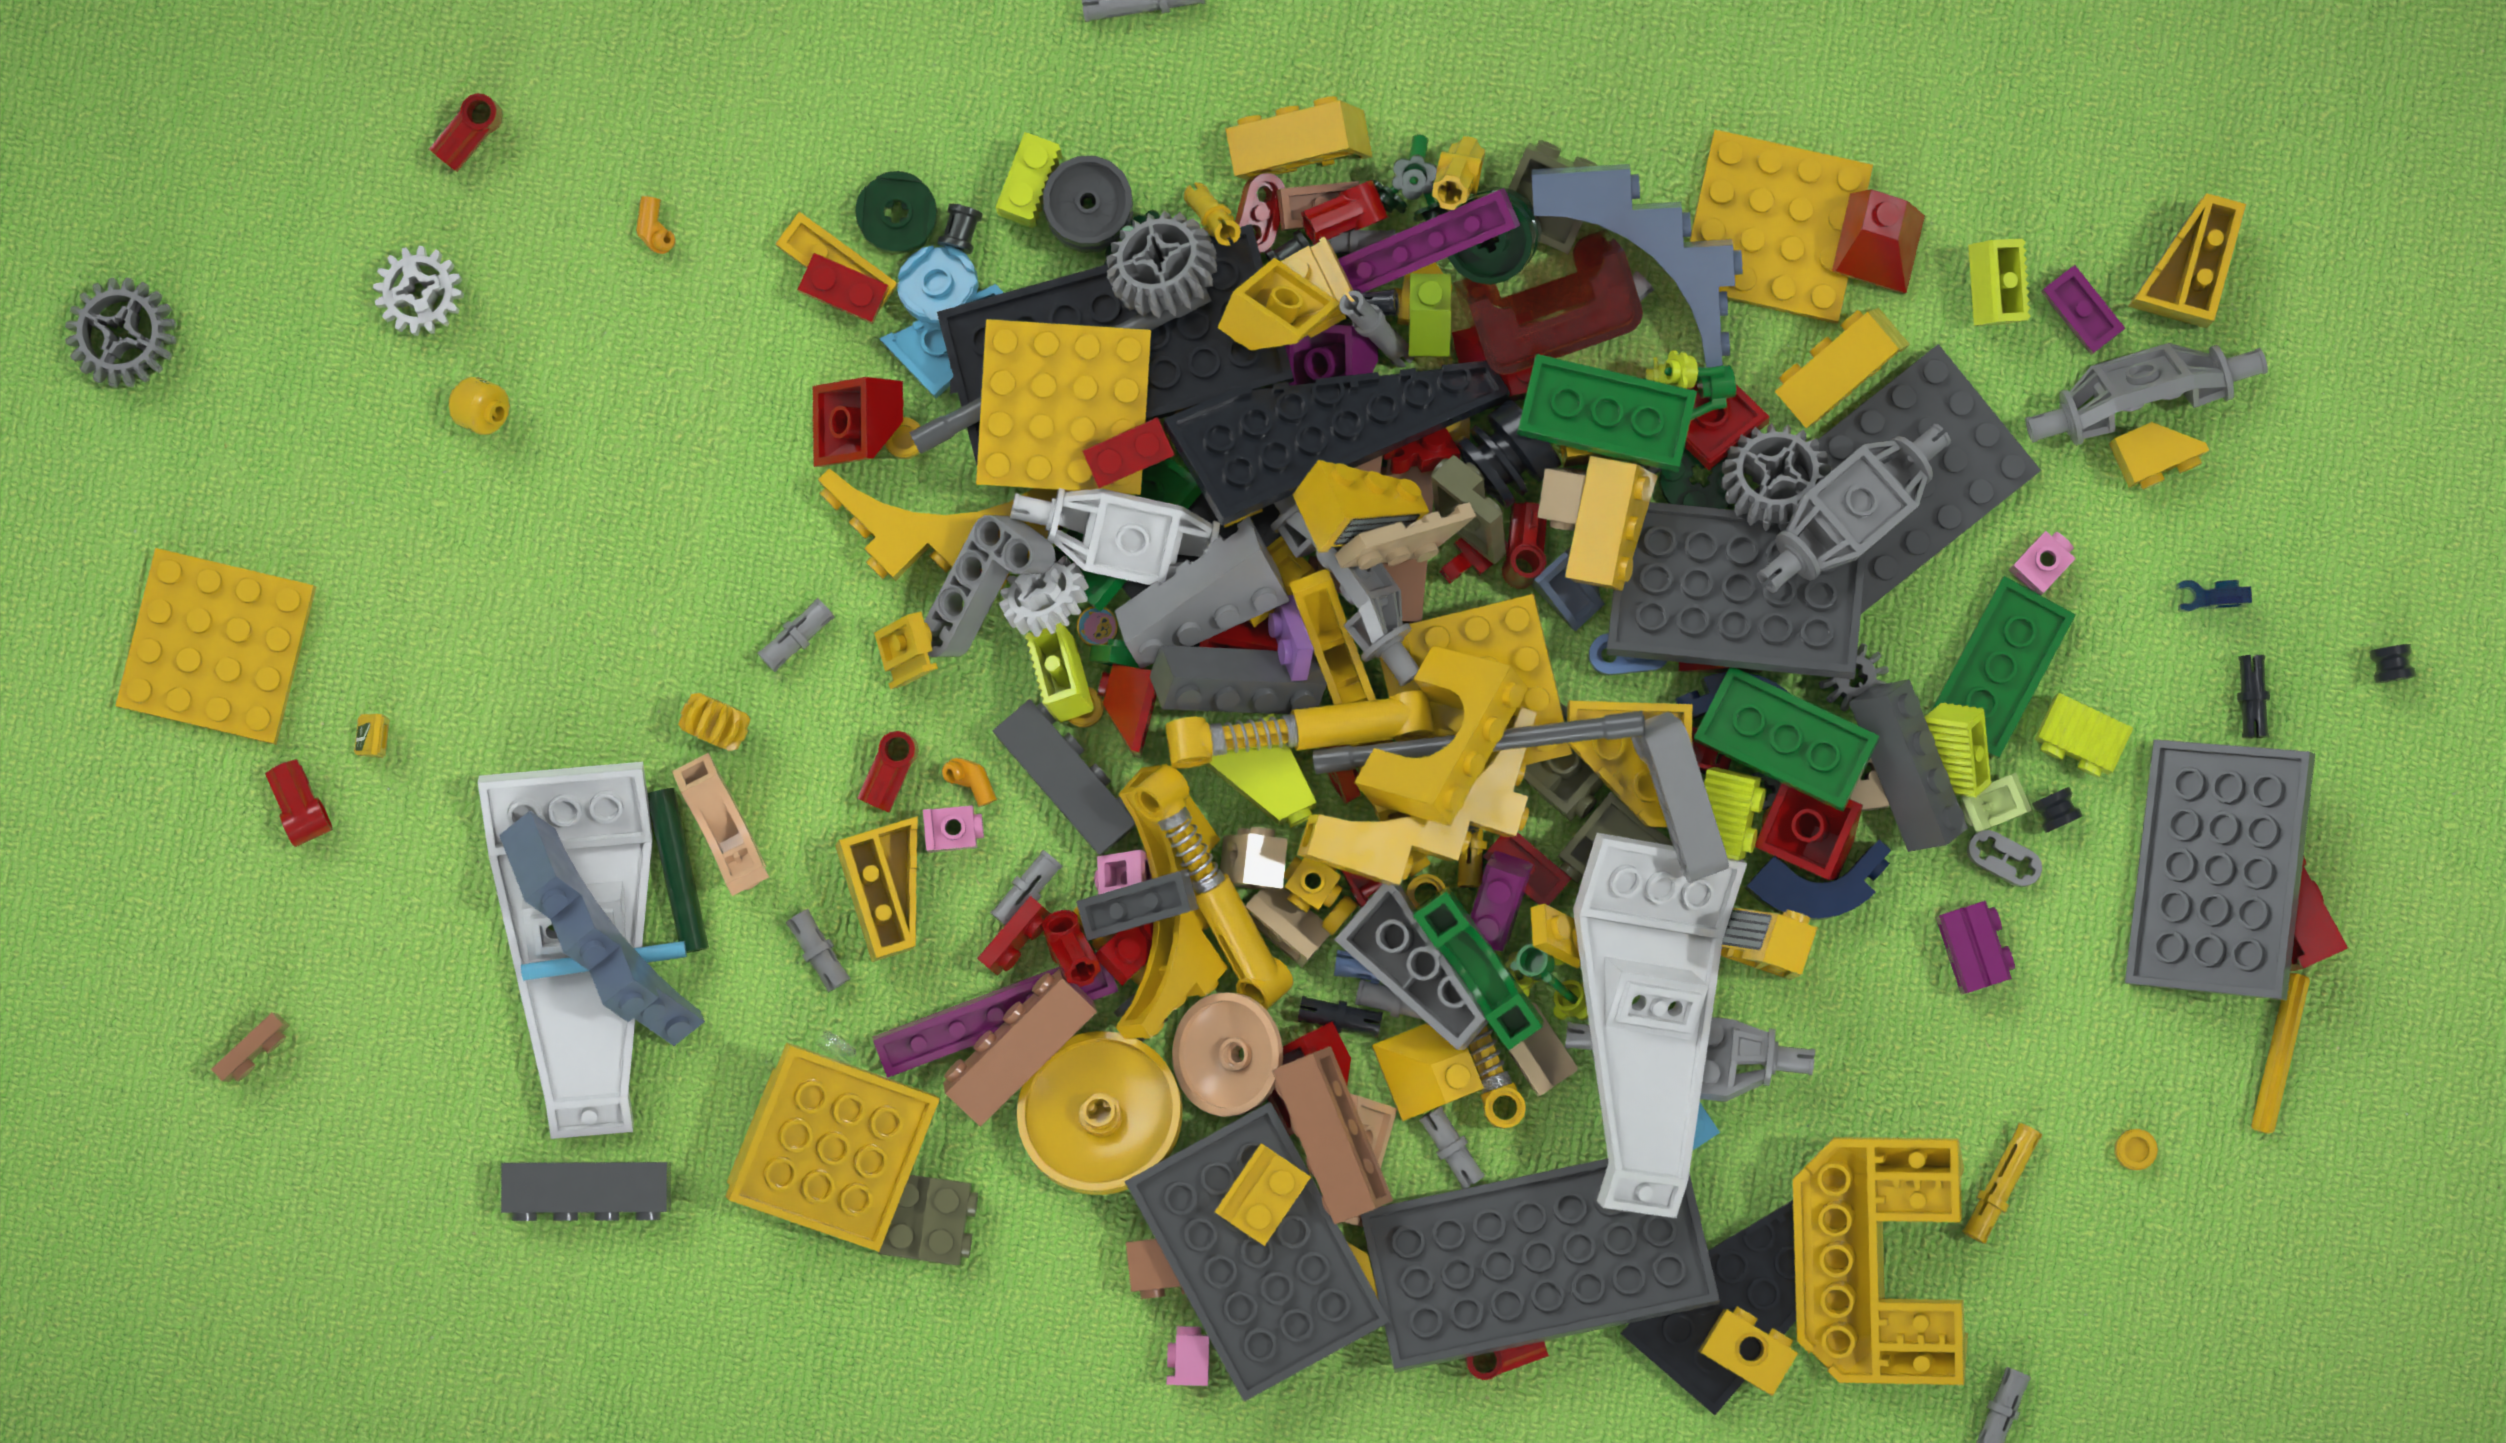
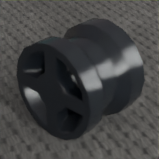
[2369,644,2416,684]
[2032,787,2083,833]

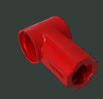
[429,93,503,172]
[1301,180,1388,245]
[1502,502,1547,589]
[857,731,919,813]
[265,759,333,847]
[1042,910,1101,987]
[1465,1341,1549,1380]

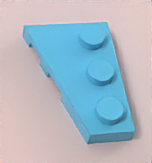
[879,284,1004,399]

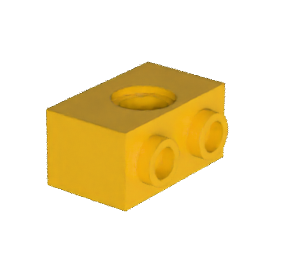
[1698,1307,1798,1396]

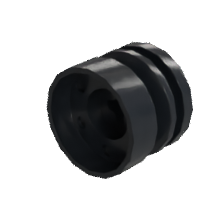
[1455,399,1562,509]

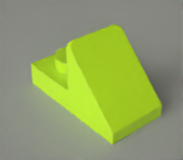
[1409,273,1451,358]

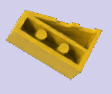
[1565,456,1658,591]

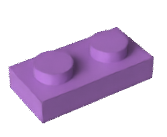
[1268,595,1314,681]

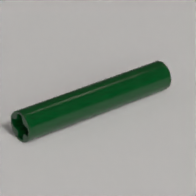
[647,788,709,953]

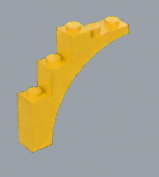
[818,468,1072,581]
[1289,569,1409,822]
[1297,707,1538,886]
[1116,764,1228,1039]

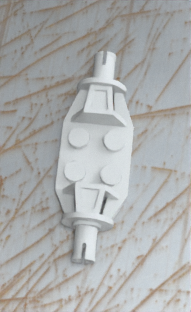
[1010,488,1221,585]

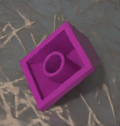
[1285,319,1378,386]

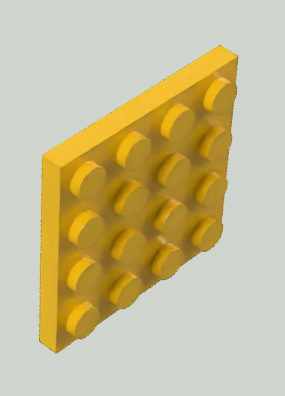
[1689,129,1873,324]
[976,319,1151,495]
[115,548,316,745]
[1379,593,1573,765]
[725,1042,940,1252]

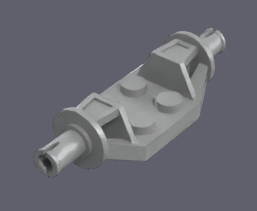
[2025,343,2268,446]
[1757,424,1951,593]
[1271,495,1419,686]
[1565,1017,1815,1102]

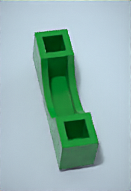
[1413,886,1544,1050]

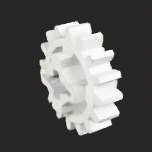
[373,246,464,336]
[999,556,1089,637]

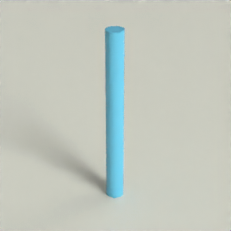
[521,941,687,981]

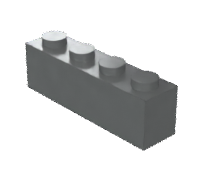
[1150,645,1327,715]
[1849,679,1968,852]
[992,699,1136,856]
[501,1162,671,1221]

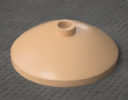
[1172,992,1283,1117]

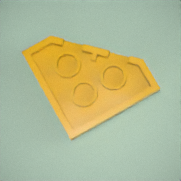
[1567,701,1692,828]

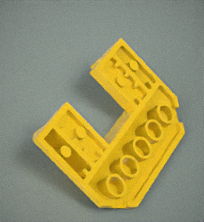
[1793,1137,1968,1385]

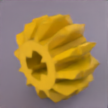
[678,693,751,751]

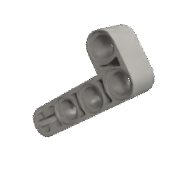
[924,515,1055,657]
[1631,712,1729,883]

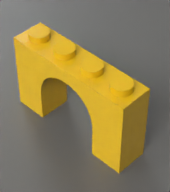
[1354,645,1528,826]

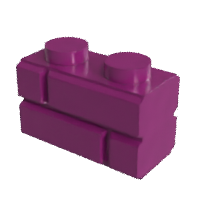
[1470,851,1533,951]
[1935,900,2015,995]

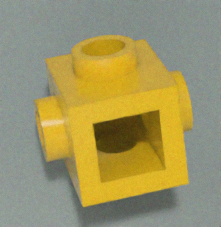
[1284,856,1343,913]

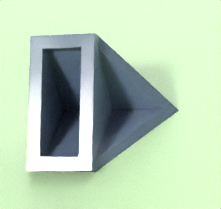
[1532,547,1605,631]

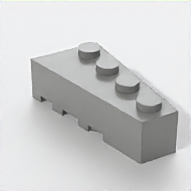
[1115,517,1290,669]
[1335,884,1488,1050]

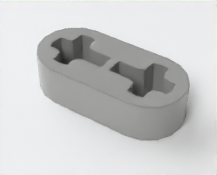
[1967,830,2042,887]

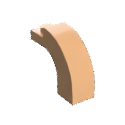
[672,753,769,896]

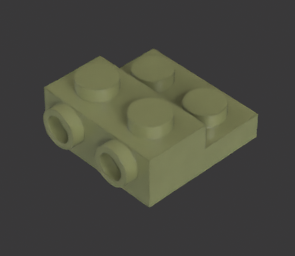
[1508,140,1598,254]
[1431,455,1506,565]
[1523,703,1609,822]
[1557,792,1673,884]
[878,1175,978,1265]

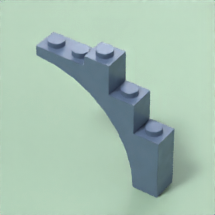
[1532,164,1743,367]
[499,811,705,1046]

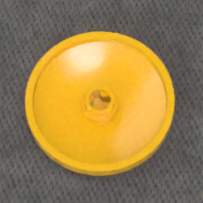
[1017,1031,1183,1195]

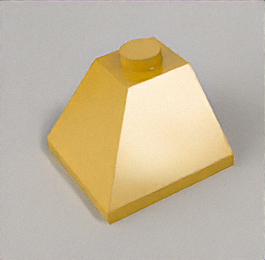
[1218,258,1340,350]
[1371,1023,1484,1121]

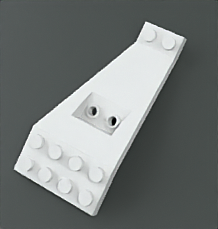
[478,762,653,1139]
[1573,833,1747,1218]

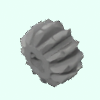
[1819,643,1889,712]

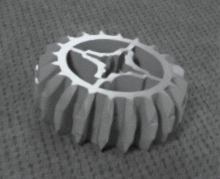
[1106,210,1217,319]
[65,278,177,388]
[1721,423,1833,532]

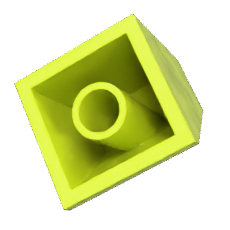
[1205,713,1317,828]

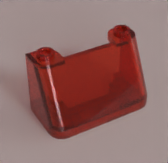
[1453,229,1643,375]

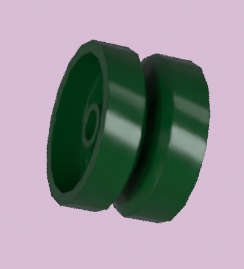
[1448,187,1542,285]

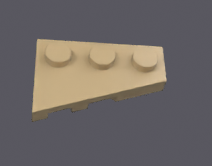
[1334,502,1476,570]

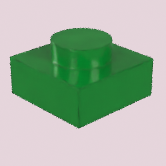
[1088,639,1144,669]

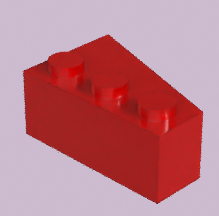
[2290,857,2348,972]

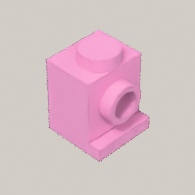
[2009,531,2076,595]
[923,805,984,853]
[1094,850,1152,895]
[1166,1326,1210,1386]

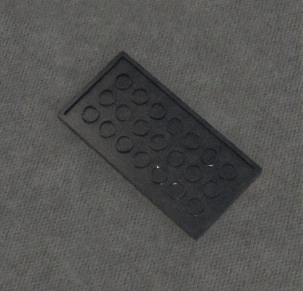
[937,224,1295,465]

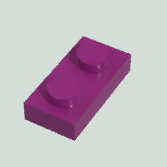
[2041,265,2125,355]

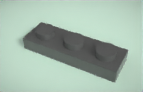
[1076,869,1199,941]

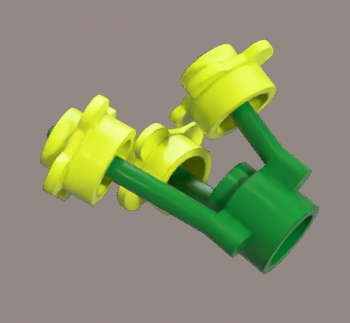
[1644,350,1736,421]
[1505,944,1588,1020]

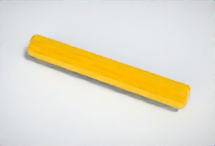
[2251,973,2310,1134]

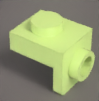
[1961,773,2032,833]

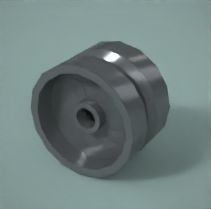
[1043,156,1133,253]

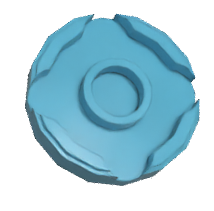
[897,245,979,324]

